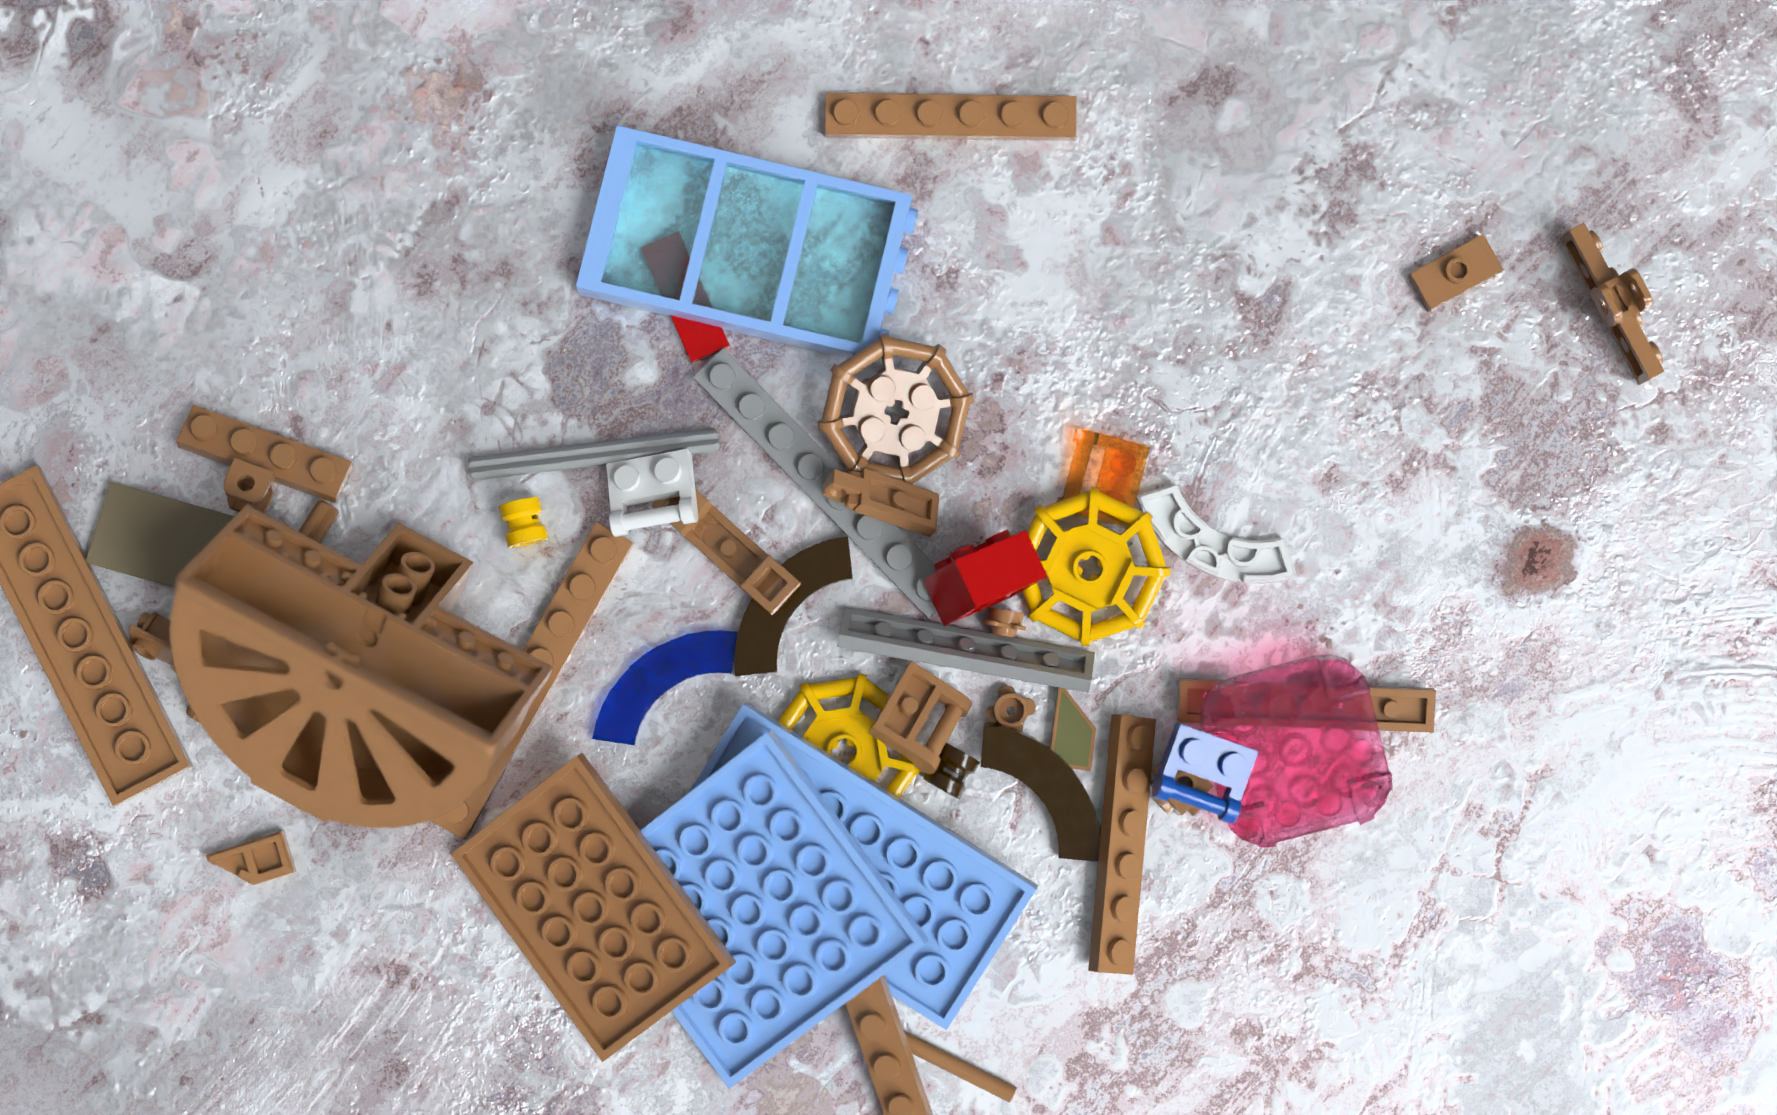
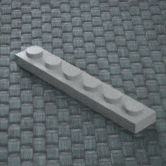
[837,607,1095,693]

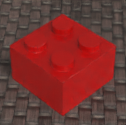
[923,529,1048,626]

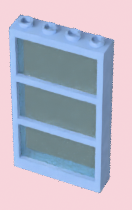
[576,125,918,365]

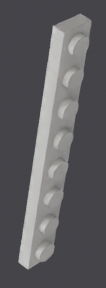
[693,348,936,619]

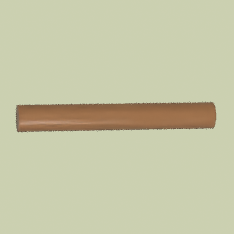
[904,1031,1017,1103]

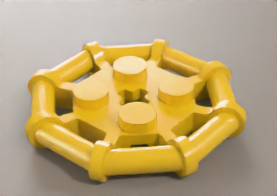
[1023,487,1171,646]
[777,673,922,798]

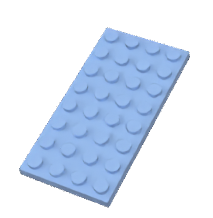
[689,702,1038,1030]

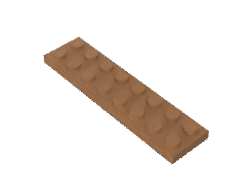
[0,465,193,806]

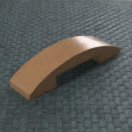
[651,490,801,615]

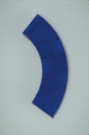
[592,630,738,746]

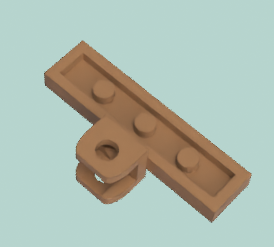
[1560,223,1665,385]
[176,405,353,513]

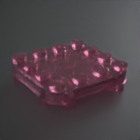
[1199,654,1393,848]

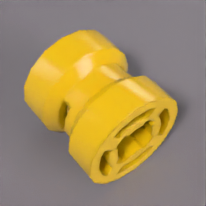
[498,497,549,548]

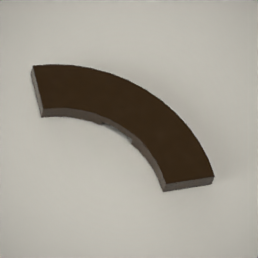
[734,536,853,677]
[980,723,1101,862]

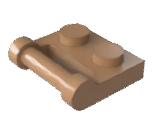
[868,661,972,774]

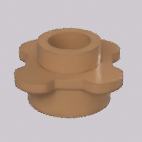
[983,607,1026,638]
[985,686,1036,732]

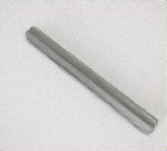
[468,428,720,480]

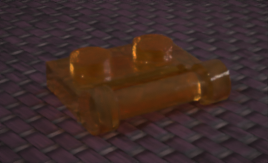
[1057,428,1150,529]

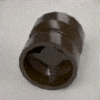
[923,743,981,800]

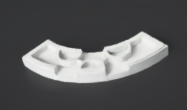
[1135,483,1297,584]

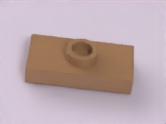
[1408,234,1504,312]

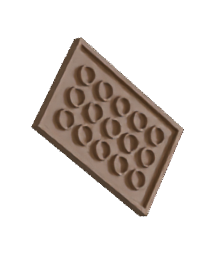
[451,753,737,1062]

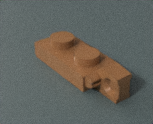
[822,468,939,537]

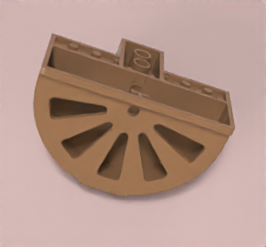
[170,504,553,828]

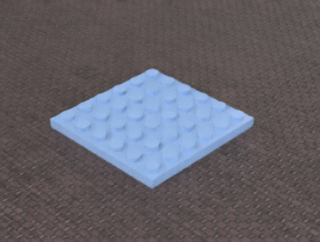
[640,730,929,1089]

